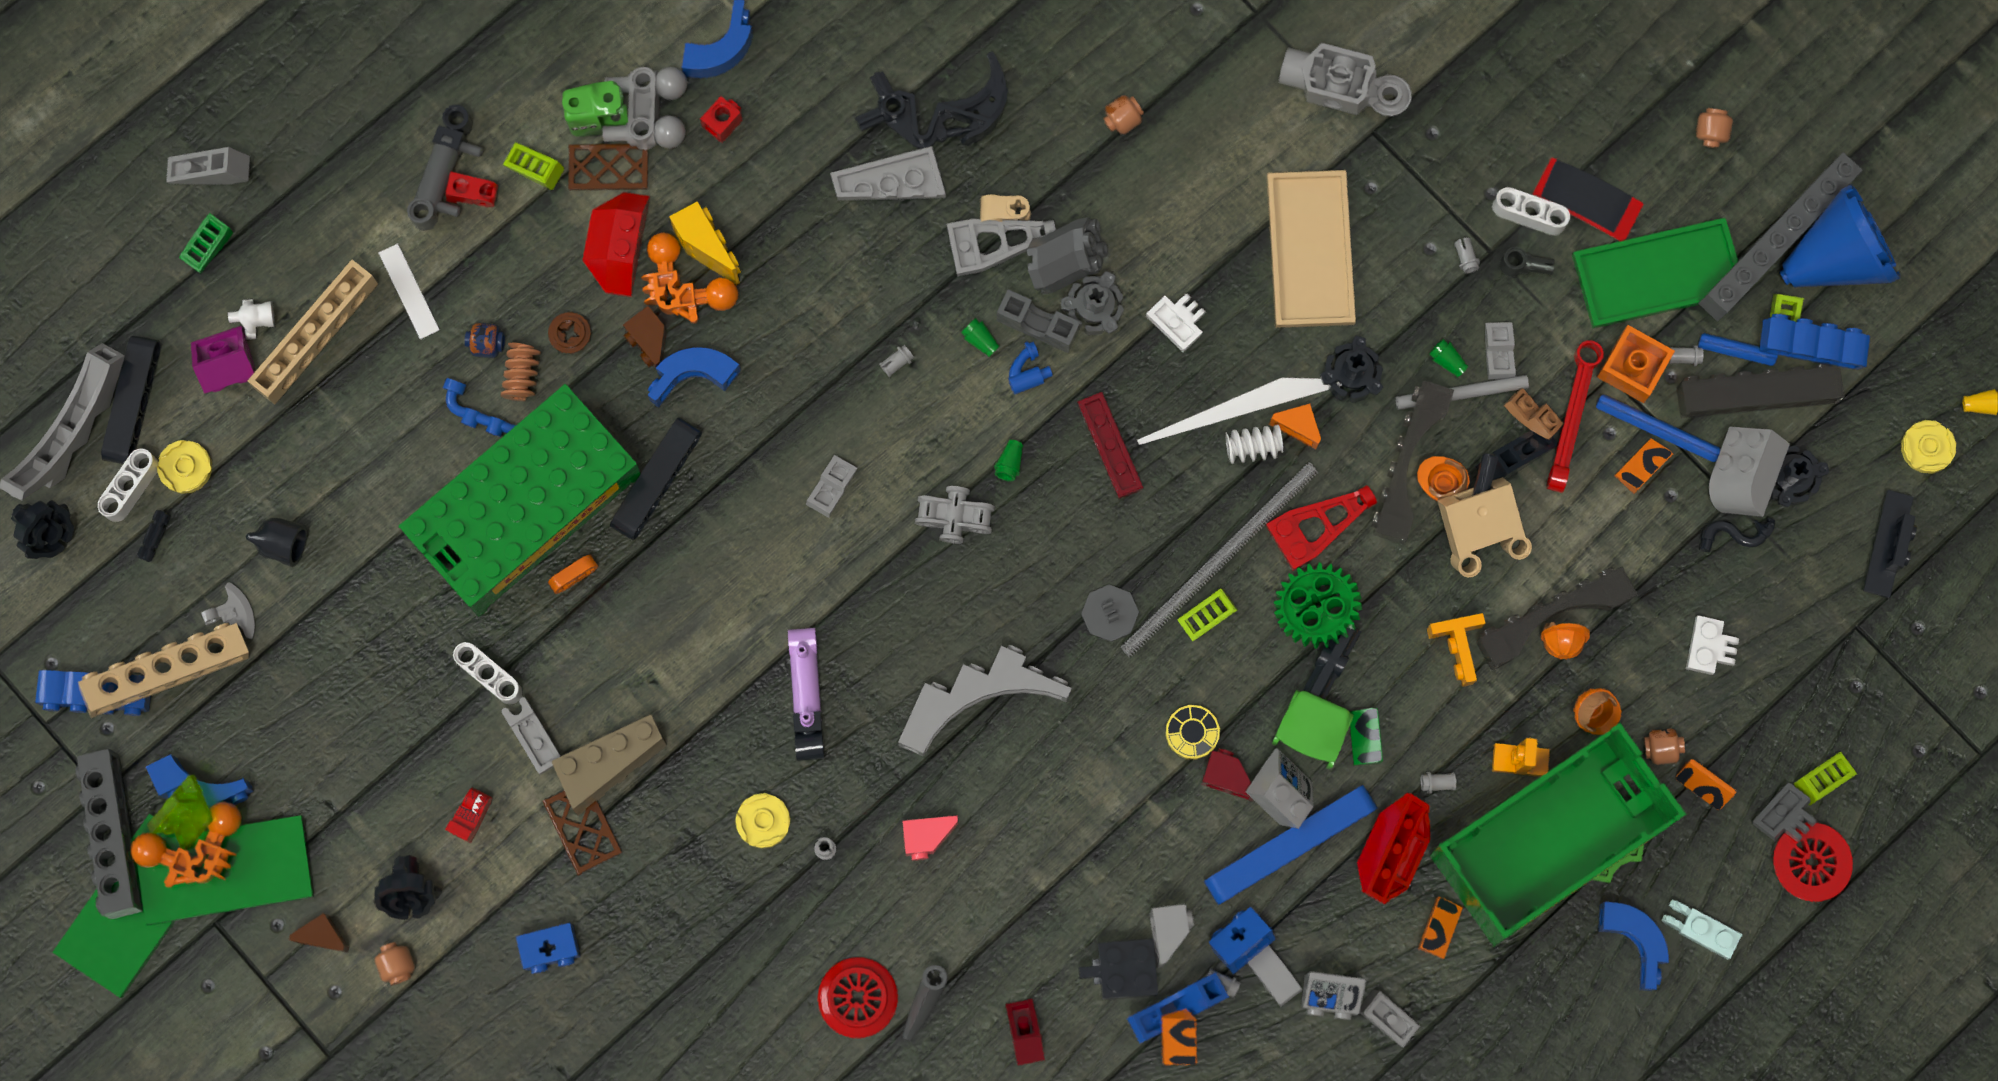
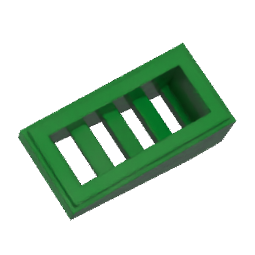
[179,213,234,274]

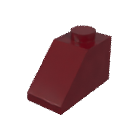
[1201,749,1254,802]
[1005,999,1045,1065]

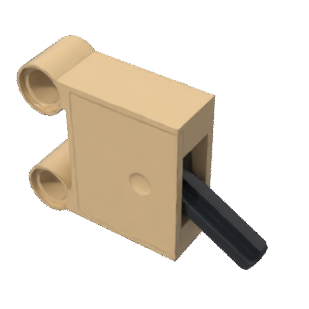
[1437,453,1532,578]

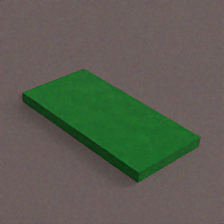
[1572,218,1738,329]
[52,814,182,998]
[138,815,314,926]

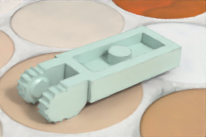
[1661,900,1742,960]

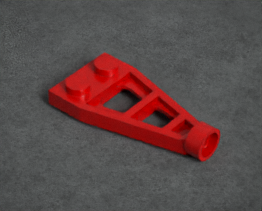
[1266,485,1377,571]

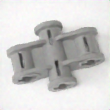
[915,486,995,544]

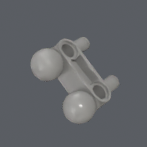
[603,67,687,150]

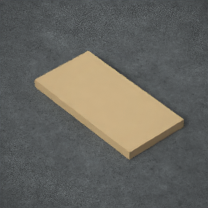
[1267,170,1356,328]

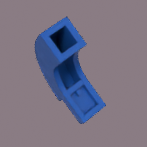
[682,0,753,78]
[648,348,741,408]
[1598,902,1669,991]
[1127,972,1229,1043]

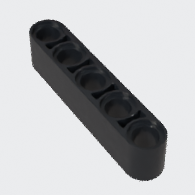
[101,335,161,464]
[610,417,702,541]

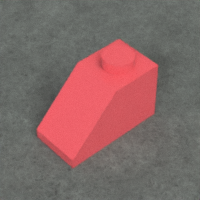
[903,816,958,860]

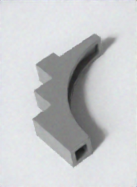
[0,343,125,500]
[898,645,1071,757]

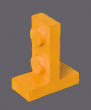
[1427,613,1485,687]
[1492,738,1550,777]

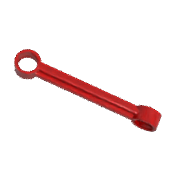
[1546,340,1604,493]

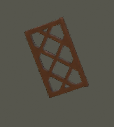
[568,144,648,190]
[542,791,622,875]

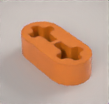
[548,555,598,594]

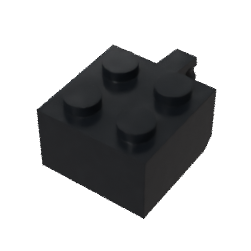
[1079,939,1158,1000]

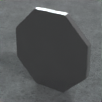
[1081,585,1139,642]

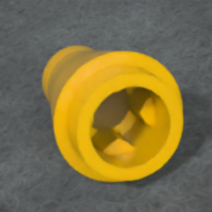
[1963,389,1998,415]

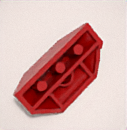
[582,192,650,297]
[1357,793,1430,904]

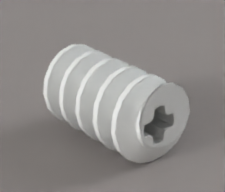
[1226,425,1283,464]

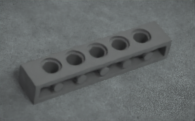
[75,749,143,919]

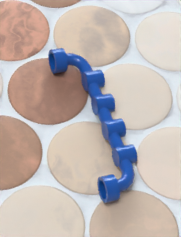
[443,378,516,437]

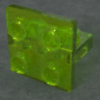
[147,775,213,850]

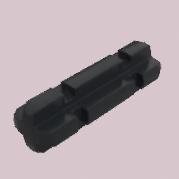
[137,510,170,562]

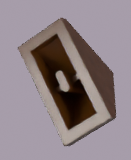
[289,913,349,953]

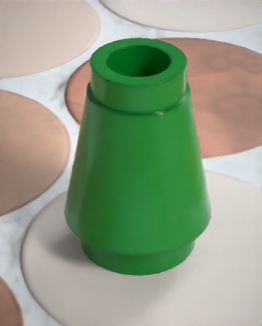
[961,318,1000,357]
[1429,339,1469,378]
[994,440,1023,481]

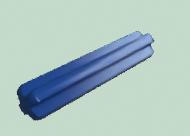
[1699,333,1778,366]

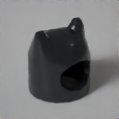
[246,518,308,567]

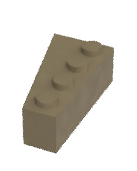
[551,715,667,816]

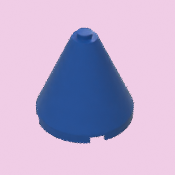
[1780,184,1901,287]

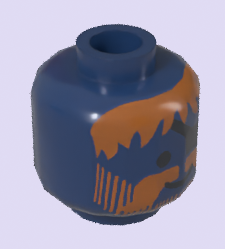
[465,323,505,358]

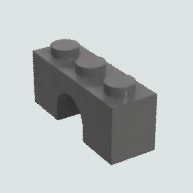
[997,289,1080,353]

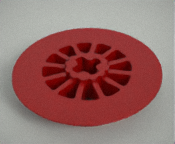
[1773,823,1853,902]
[818,957,898,1038]

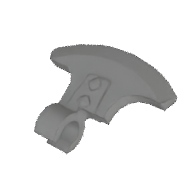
[201,582,255,639]

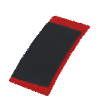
[1532,158,1643,241]

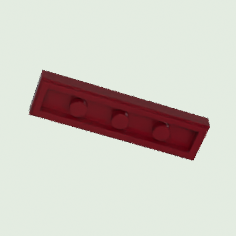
[1077,392,1143,500]

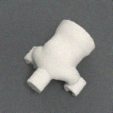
[228,299,275,340]

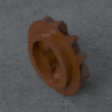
[548,312,591,355]

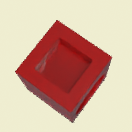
[700,96,742,143]

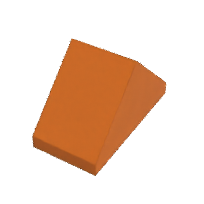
[1269,404,1321,449]

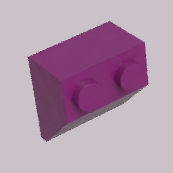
[191,325,255,394]

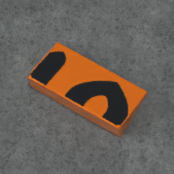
[1615,439,1673,494]
[1676,759,1736,810]
[1418,897,1463,959]
[1161,1009,1197,1065]

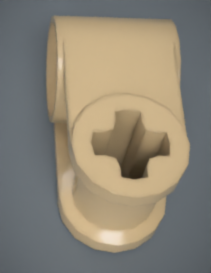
[980,195,1031,222]

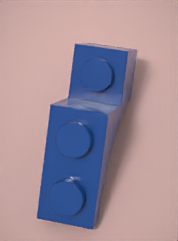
[146,754,254,816]

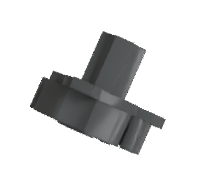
[1061,271,1124,335]

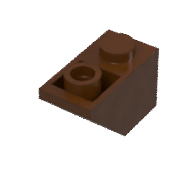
[623,306,667,369]

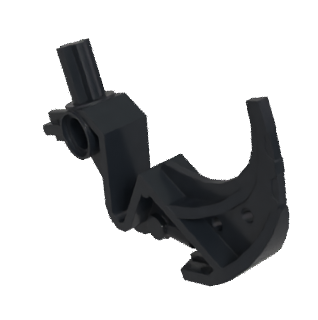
[855,51,1008,149]

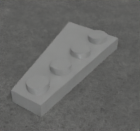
[831,146,946,200]

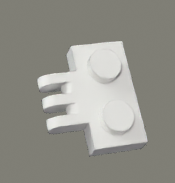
[1146,294,1206,353]
[1686,616,1739,675]

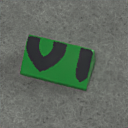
[1349,708,1383,766]

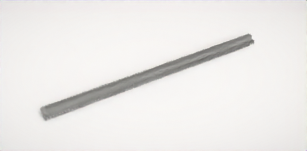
[1121,462,1318,658]

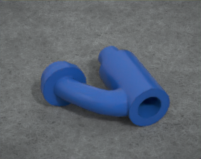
[1008,342,1053,395]

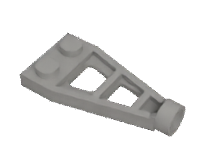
[947,219,1056,277]

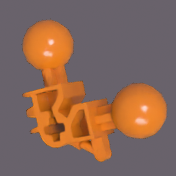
[641,232,738,324]
[131,802,242,887]

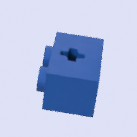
[1209,907,1275,975]
[516,923,581,974]

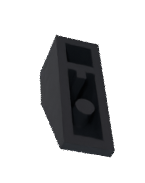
[1476,430,1558,481]

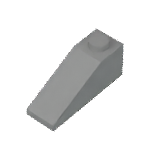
[166,147,250,185]

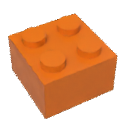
[1597,325,1675,403]

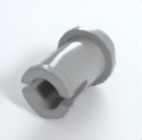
[1454,238,1480,273]
[879,345,914,377]
[1669,345,1703,366]
[1421,772,1456,794]
[815,837,836,860]
[1207,968,1241,998]

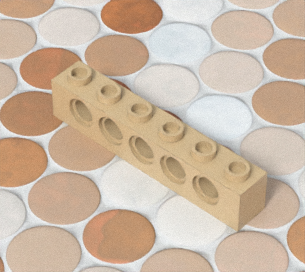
[248,260,378,405]
[78,623,249,718]

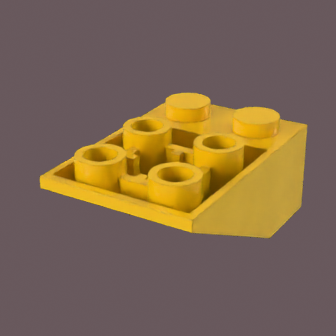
[669,202,741,285]

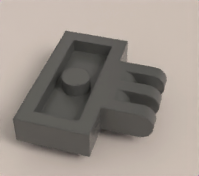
[1753,782,1817,842]

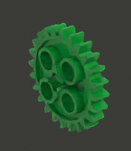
[1274,563,1362,649]

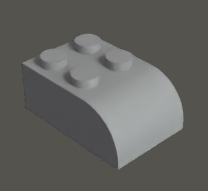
[1709,427,1790,517]

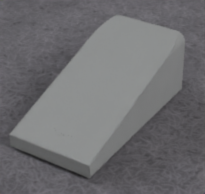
[1359,989,1420,1047]

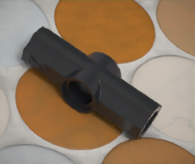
[1303,626,1361,699]

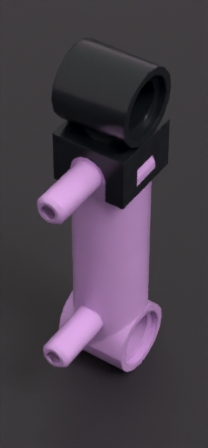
[788,628,824,761]

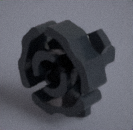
[1320,336,1383,403]
[1770,446,1829,508]
[11,500,74,559]
[374,855,441,920]

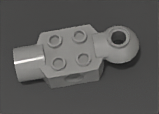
[1279,43,1411,116]

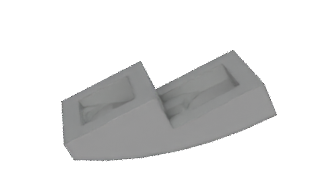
[1485,322,1516,379]
[806,455,857,518]
[1247,945,1302,1007]

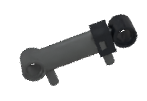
[407,104,483,231]

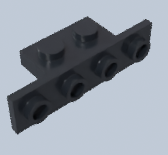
[1863,490,1917,599]

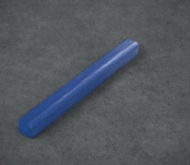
[1596,395,1721,462]

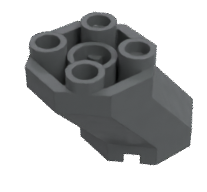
[1027,217,1108,294]

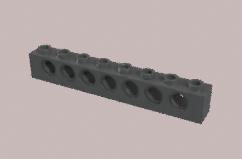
[1698,152,1862,322]

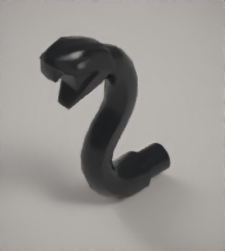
[1700,518,1775,552]

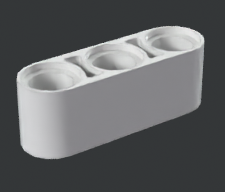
[1492,187,1570,235]
[97,449,158,522]
[453,642,522,705]

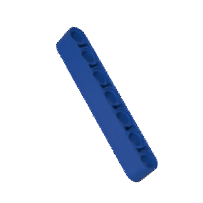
[1204,785,1378,905]

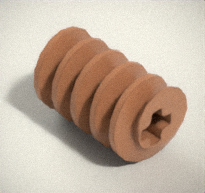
[500,343,541,401]

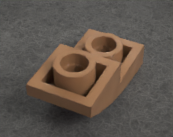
[1504,388,1563,439]

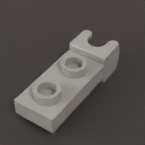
[501,697,561,775]

